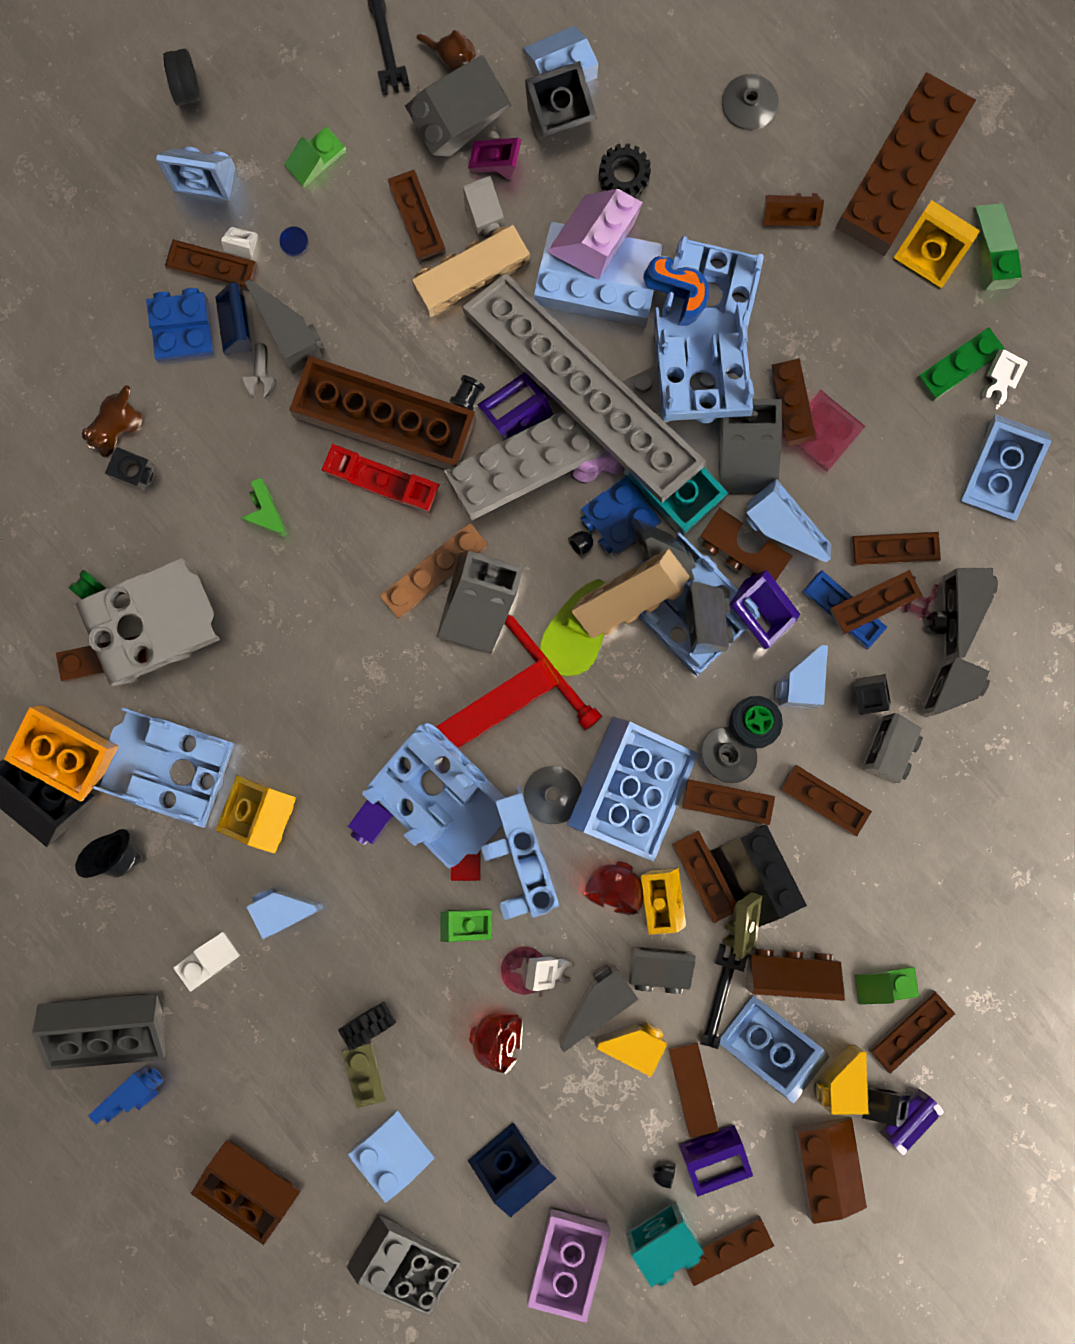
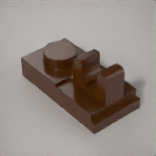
[763,193,824,226]

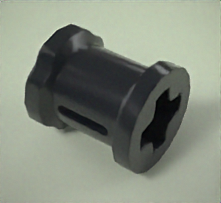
[449,375,485,411]

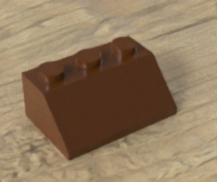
[746,948,845,1001]
[793,1117,867,1224]
[190,1140,300,1245]

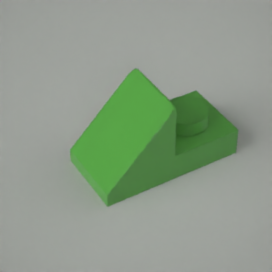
[284,126,346,187]
[241,478,288,537]
[440,910,492,942]
[854,966,919,1005]

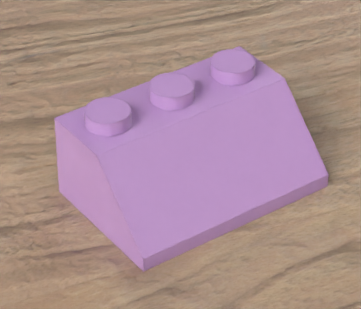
[548,189,643,280]

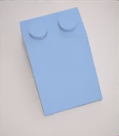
[156,147,235,200]
[961,414,1052,521]
[746,479,831,562]
[720,995,830,1104]

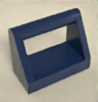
[215,283,253,355]

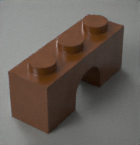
[697,507,792,581]

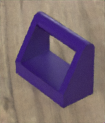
[477,372,554,441]
[730,570,800,649]
[879,1089,944,1156]
[679,1125,753,1197]

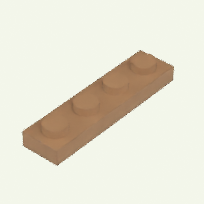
[380,523,489,619]

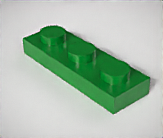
[917,327,1006,401]

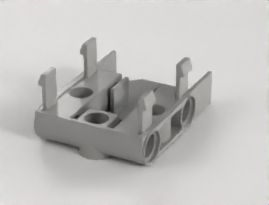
[76,558,220,686]

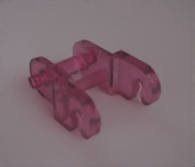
[903,576,939,619]

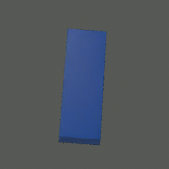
[801,570,887,649]

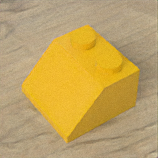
[893,200,980,288]
[216,775,296,853]
[594,1022,668,1077]
[816,1044,868,1115]

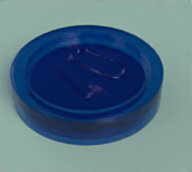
[279,226,309,256]

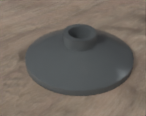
[722,74,779,130]
[701,727,757,783]
[524,766,582,824]

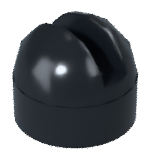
[568,531,593,557]
[926,611,947,634]
[653,1163,676,1189]

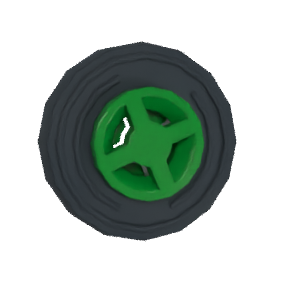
[730,696,783,749]

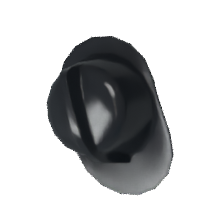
[75,829,142,878]

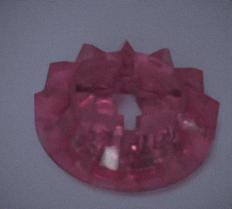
[501,947,544,995]

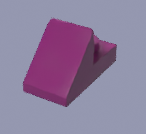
[468,138,521,180]

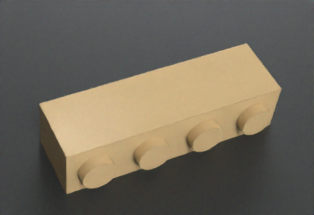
[412,225,530,318]
[571,548,690,638]

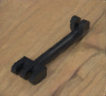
[367,0,410,93]
[700,944,748,1049]

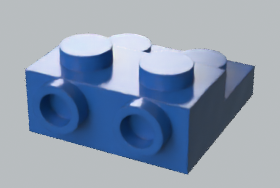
[146,288,214,362]
[580,476,662,558]
[88,1065,164,1125]

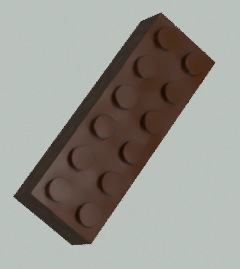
[835,72,976,256]
[289,356,476,469]

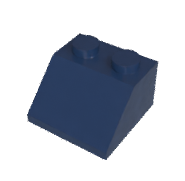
[468,1122,557,1218]

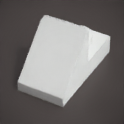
[173,932,240,992]

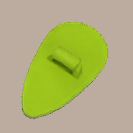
[540,579,606,677]

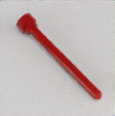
[504,615,603,731]

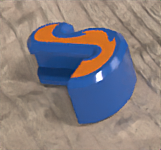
[643,256,709,326]

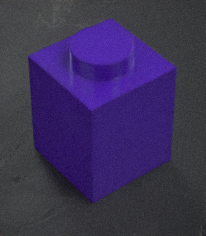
[347,800,394,845]

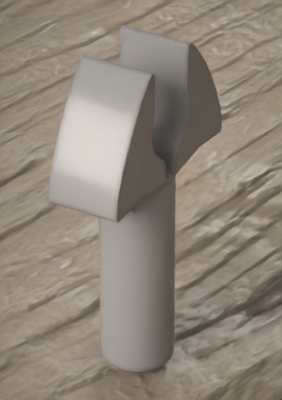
[243,343,276,399]

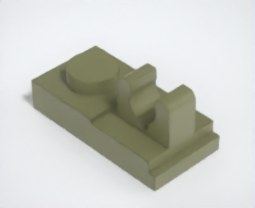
[723,892,762,959]
[342,1042,386,1108]

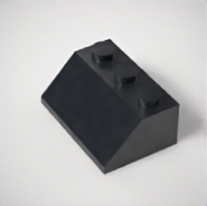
[0,759,94,847]
[710,825,807,927]

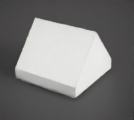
[222,227,258,259]

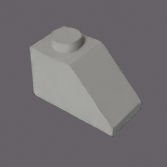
[463,176,504,237]

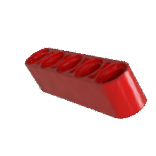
[436,658,560,758]

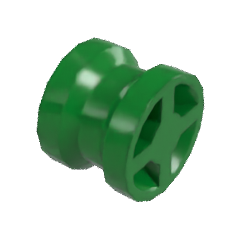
[68,570,106,599]

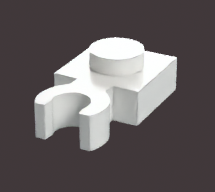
[982,349,1028,405]
[525,956,573,991]

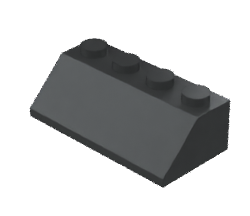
[32,994,166,1070]

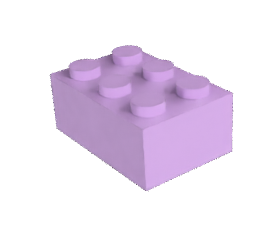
[527,1208,610,1323]

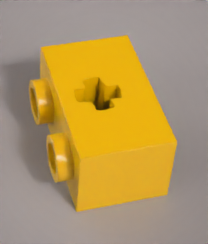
[641,868,686,935]

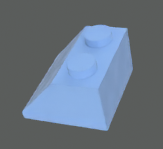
[523,26,598,82]
[775,645,828,709]
[247,888,324,939]
[348,1111,435,1203]

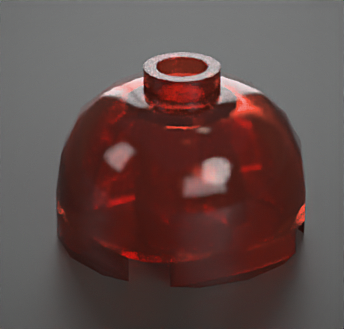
[584,861,644,915]
[469,1011,523,1074]

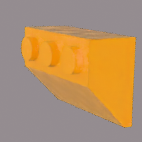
[3,705,119,802]

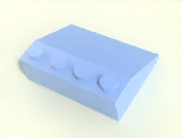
[534,221,663,328]
[567,717,698,862]

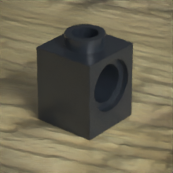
[105,447,155,491]
[854,674,891,715]
[862,1087,910,1127]

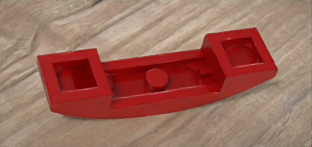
[321,444,440,512]

